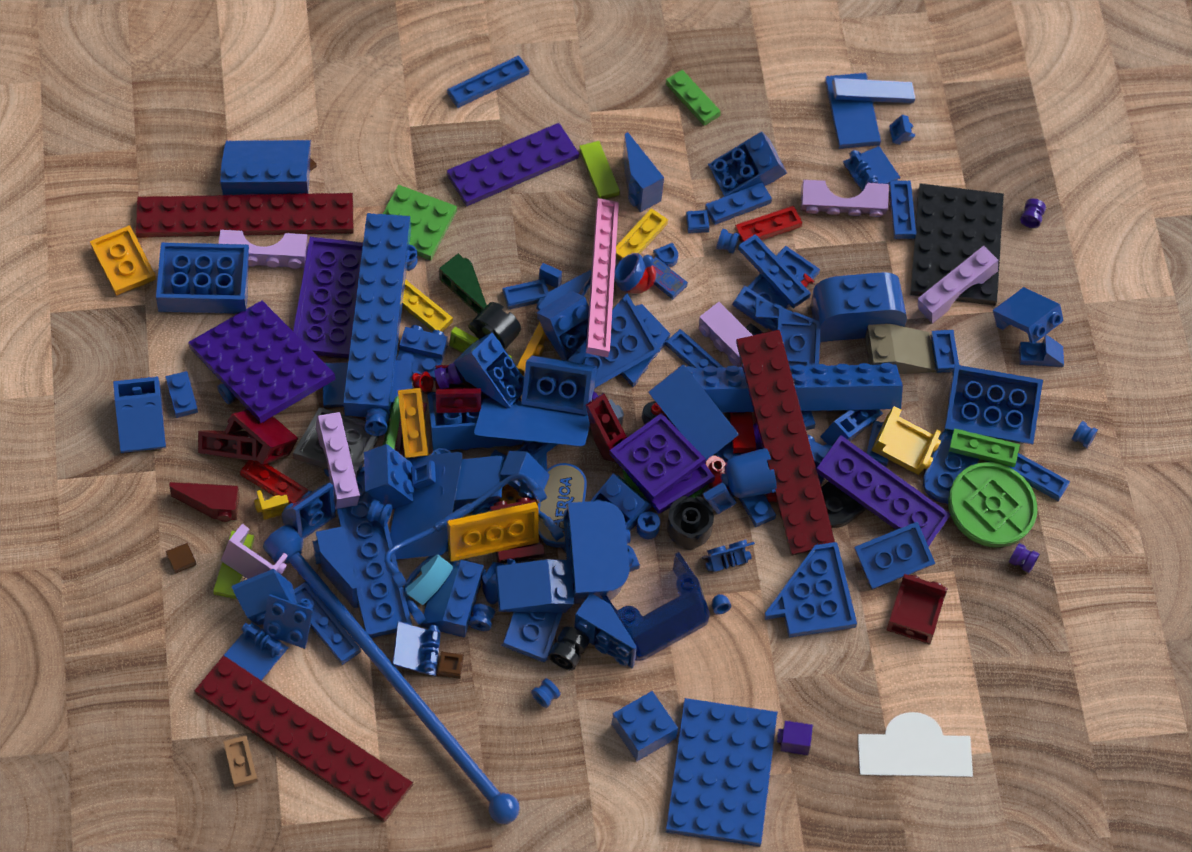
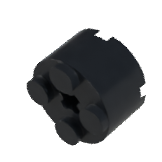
[468,302,521,350]
[667,496,714,550]

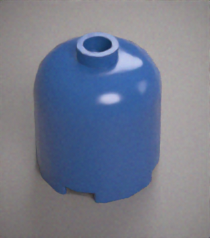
[721,448,777,498]

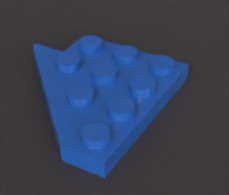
[764,542,857,638]

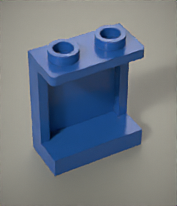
[993,287,1064,344]

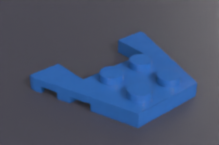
[755,297,821,366]
[620,304,670,387]

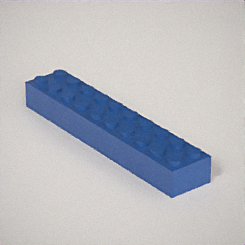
[343,213,411,419]
[676,363,903,412]

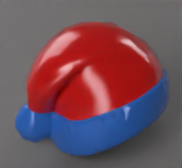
[614,253,656,294]

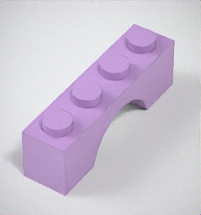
[801,180,889,217]
[219,230,308,269]
[918,246,998,324]
[316,412,360,509]

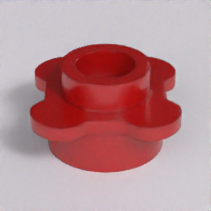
[411,372,434,393]

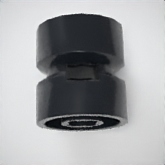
[548,626,590,670]

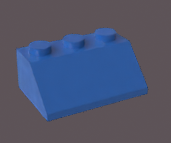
[521,356,597,415]
[420,560,484,638]

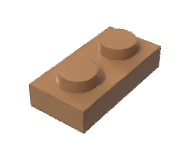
[223,735,258,788]

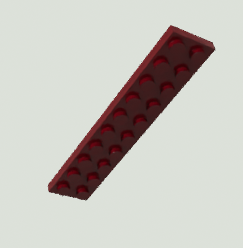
[136,193,354,238]
[736,330,835,556]
[194,655,413,822]

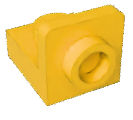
[254,490,289,520]

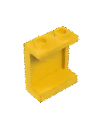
[871,406,941,475]

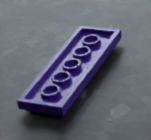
[447,123,579,207]
[816,435,951,547]

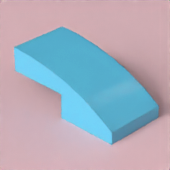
[406,554,453,605]

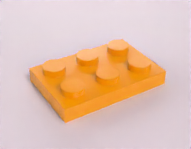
[90,225,156,296]

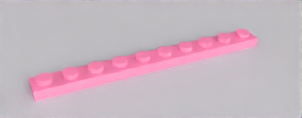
[586,198,619,357]

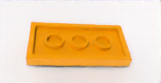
[447,502,539,562]

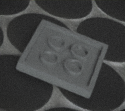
[293,407,379,478]

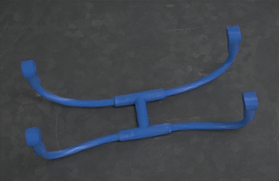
[385,473,564,625]

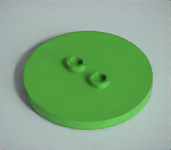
[948,462,1037,547]

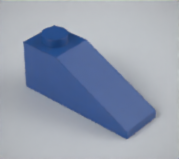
[536,270,591,320]
[820,409,883,446]

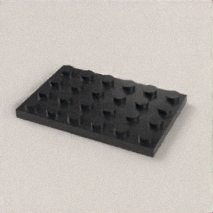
[910,183,1004,306]

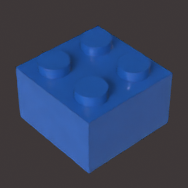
[364,444,414,509]
[611,691,678,761]

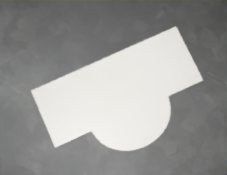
[858,712,973,777]

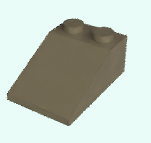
[865,324,936,374]

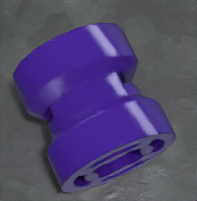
[1020,199,1046,228]
[434,363,464,389]
[1009,543,1040,573]

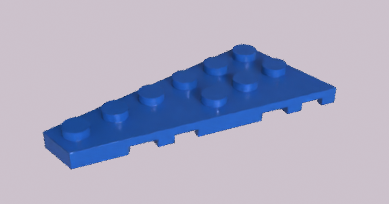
[567,293,660,388]

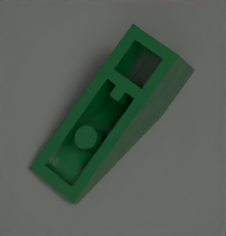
[439,253,487,314]

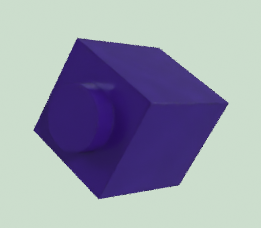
[777,721,813,755]

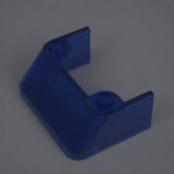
[600,552,710,661]

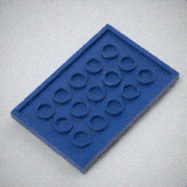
[666,698,778,847]

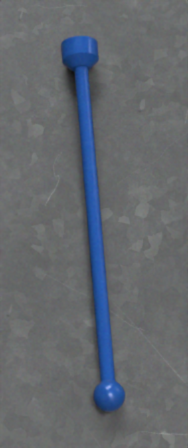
[263,525,520,824]

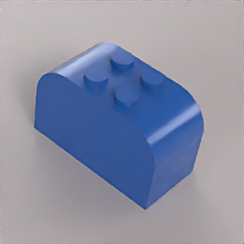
[810,272,907,342]
[563,501,632,604]

